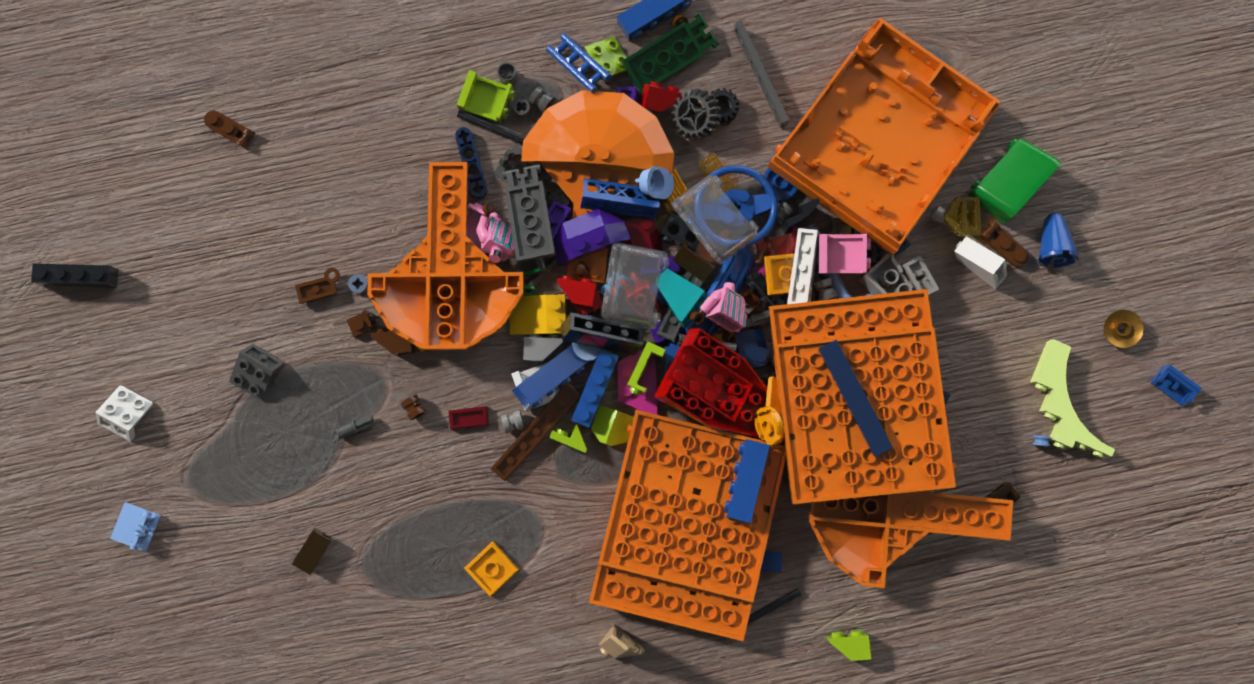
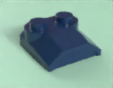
[734,328,771,369]

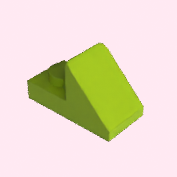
[549,424,587,453]

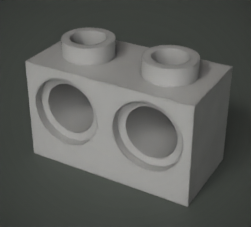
[901,256,939,295]

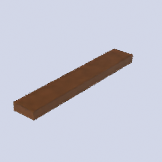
[490,382,582,481]

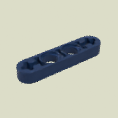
[455,127,488,199]

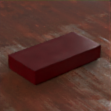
[448,406,489,430]

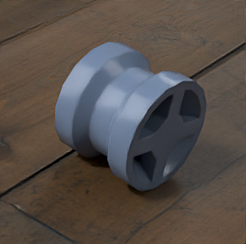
[348,274,368,295]

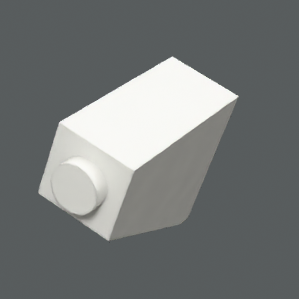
[955,237,1007,289]

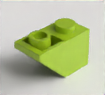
[826,630,871,661]

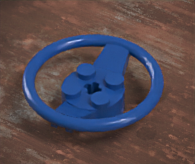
[695,165,778,248]

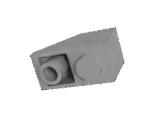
[523,334,564,362]

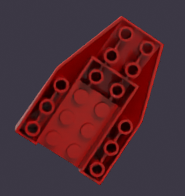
[654,328,767,438]

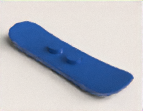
[685,247,754,337]

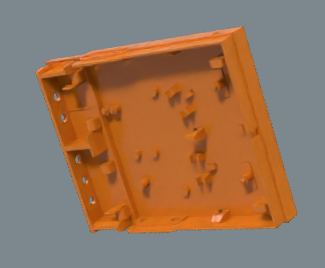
[767,18,1001,255]
[769,289,956,504]
[589,410,786,642]

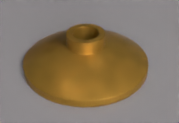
[1103,310,1144,348]

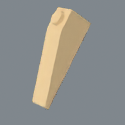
[599,625,645,658]

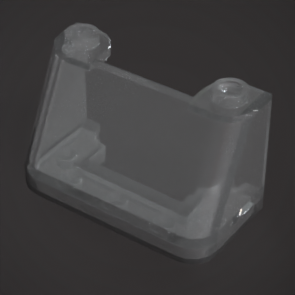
[671,174,760,264]
[602,243,669,329]

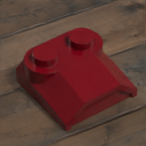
[621,217,663,262]

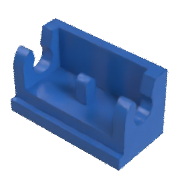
[1150,365,1202,406]

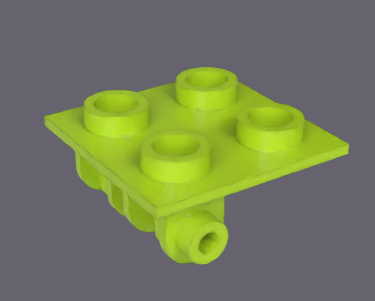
[584,36,627,82]

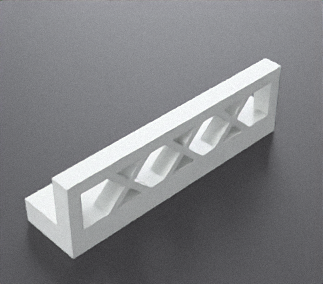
[787,228,820,304]

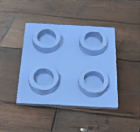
[110,502,161,552]

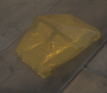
[943,197,981,236]

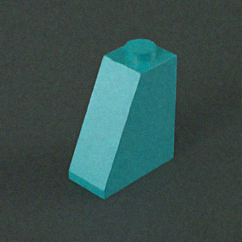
[656,268,707,329]

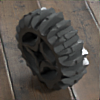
[671,88,721,140]

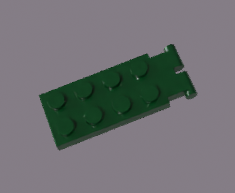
[621,12,719,94]

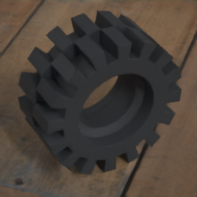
[705,88,739,125]

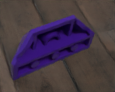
[554,209,631,266]

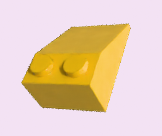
[509,294,567,335]

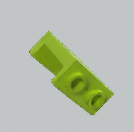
[457,70,515,124]
[628,341,666,396]

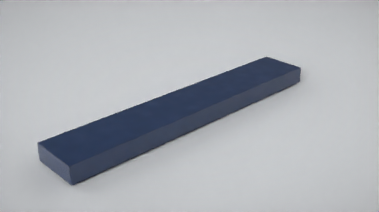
[818,340,893,457]

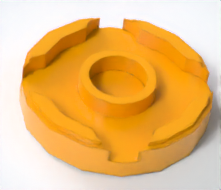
[755,406,784,446]

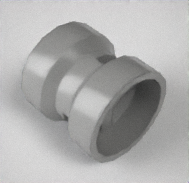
[501,410,525,434]

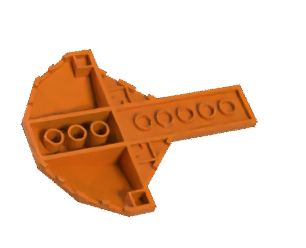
[521,90,674,283]
[367,162,524,351]
[809,490,1013,588]

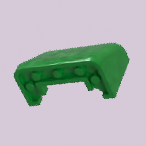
[968,138,1062,224]

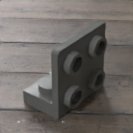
[229,344,285,400]

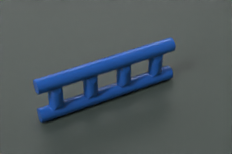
[546,33,612,93]

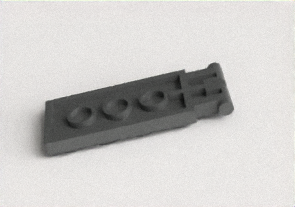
[502,164,556,263]

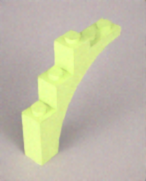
[1030,339,1115,459]

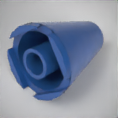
[1038,213,1079,268]

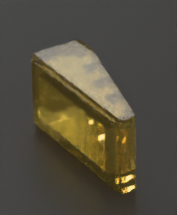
[698,152,734,196]

